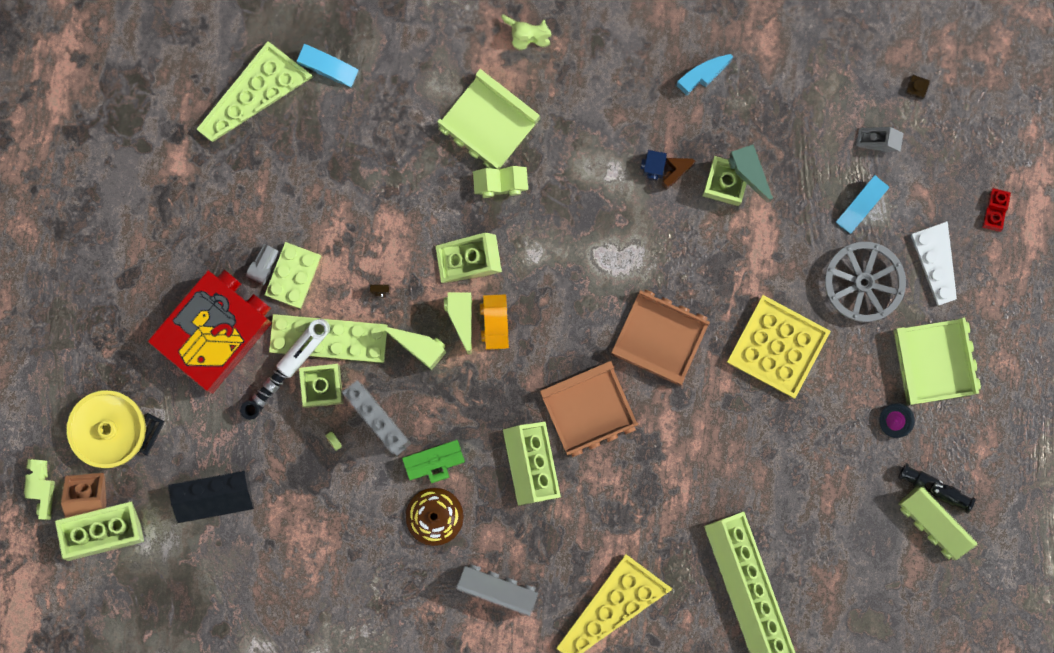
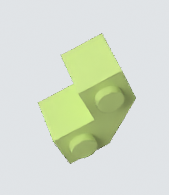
[473,166,528,198]

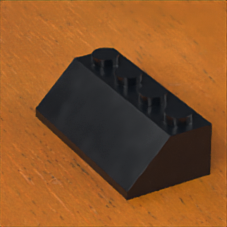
[168,471,254,523]

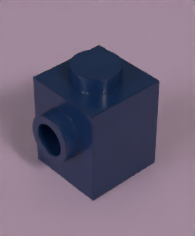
[640,150,667,181]

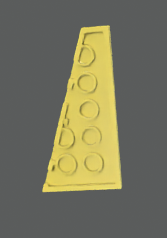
[556,554,673,653]

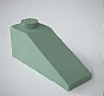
[728,144,773,203]

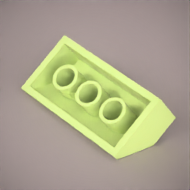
[503,422,561,506]
[898,487,977,560]
[55,502,144,561]

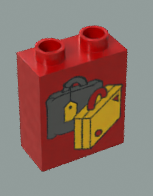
[148,270,272,394]

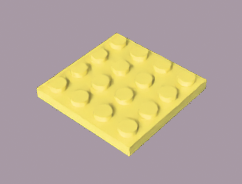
[726,295,831,399]

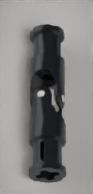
[898,463,976,514]

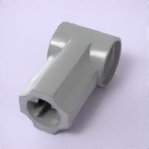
[246,244,279,285]

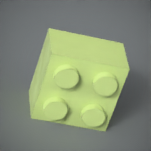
[703,156,747,206]
[299,364,343,408]

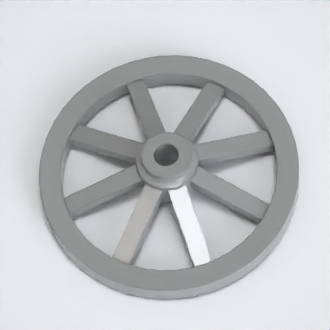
[825,242,906,322]

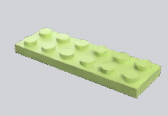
[269,314,388,363]

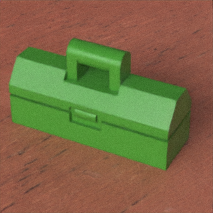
[402,440,465,484]

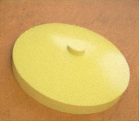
[67,391,146,468]

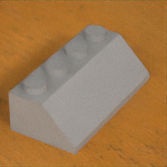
[456,564,538,616]

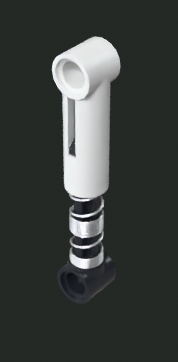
[240,319,330,420]

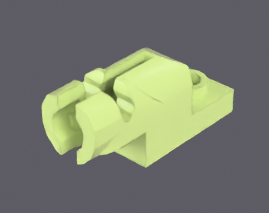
[24,459,55,520]

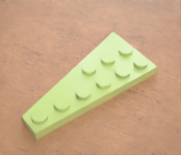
[197,42,313,142]

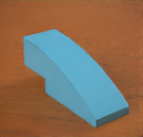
[297,44,359,87]
[676,54,733,95]
[835,175,889,234]

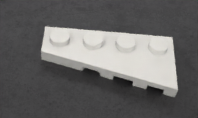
[911,221,957,306]

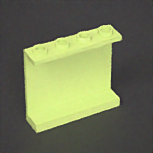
[437,69,540,169]

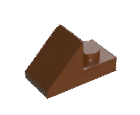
[662,158,696,190]

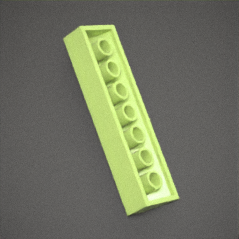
[704,512,795,653]

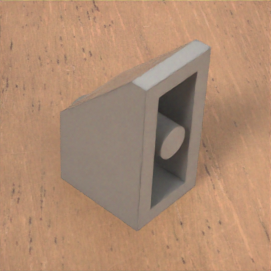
[856,127,904,152]

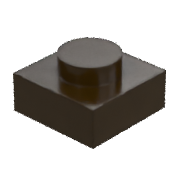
[905,74,931,100]
[370,285,390,298]

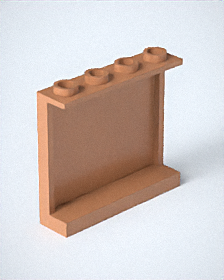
[611,289,710,386]
[540,361,639,458]

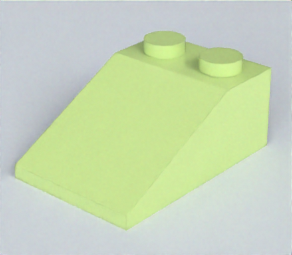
[436,233,502,283]
[444,292,472,354]
[385,327,446,370]

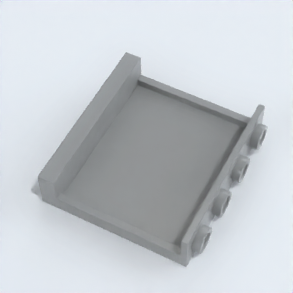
[342,380,412,456]

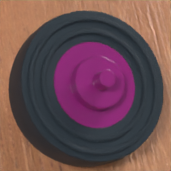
[879,403,915,438]

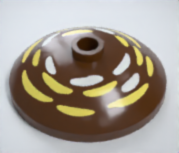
[406,488,464,546]

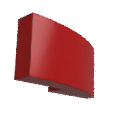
[982,188,1011,232]

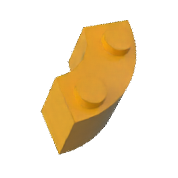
[480,294,509,350]

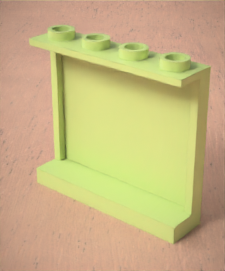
[893,318,981,406]

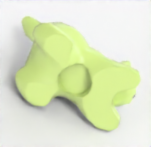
[501,15,552,50]

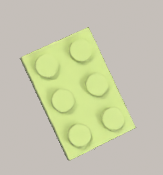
[265,242,322,309]

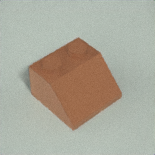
[61,473,107,518]

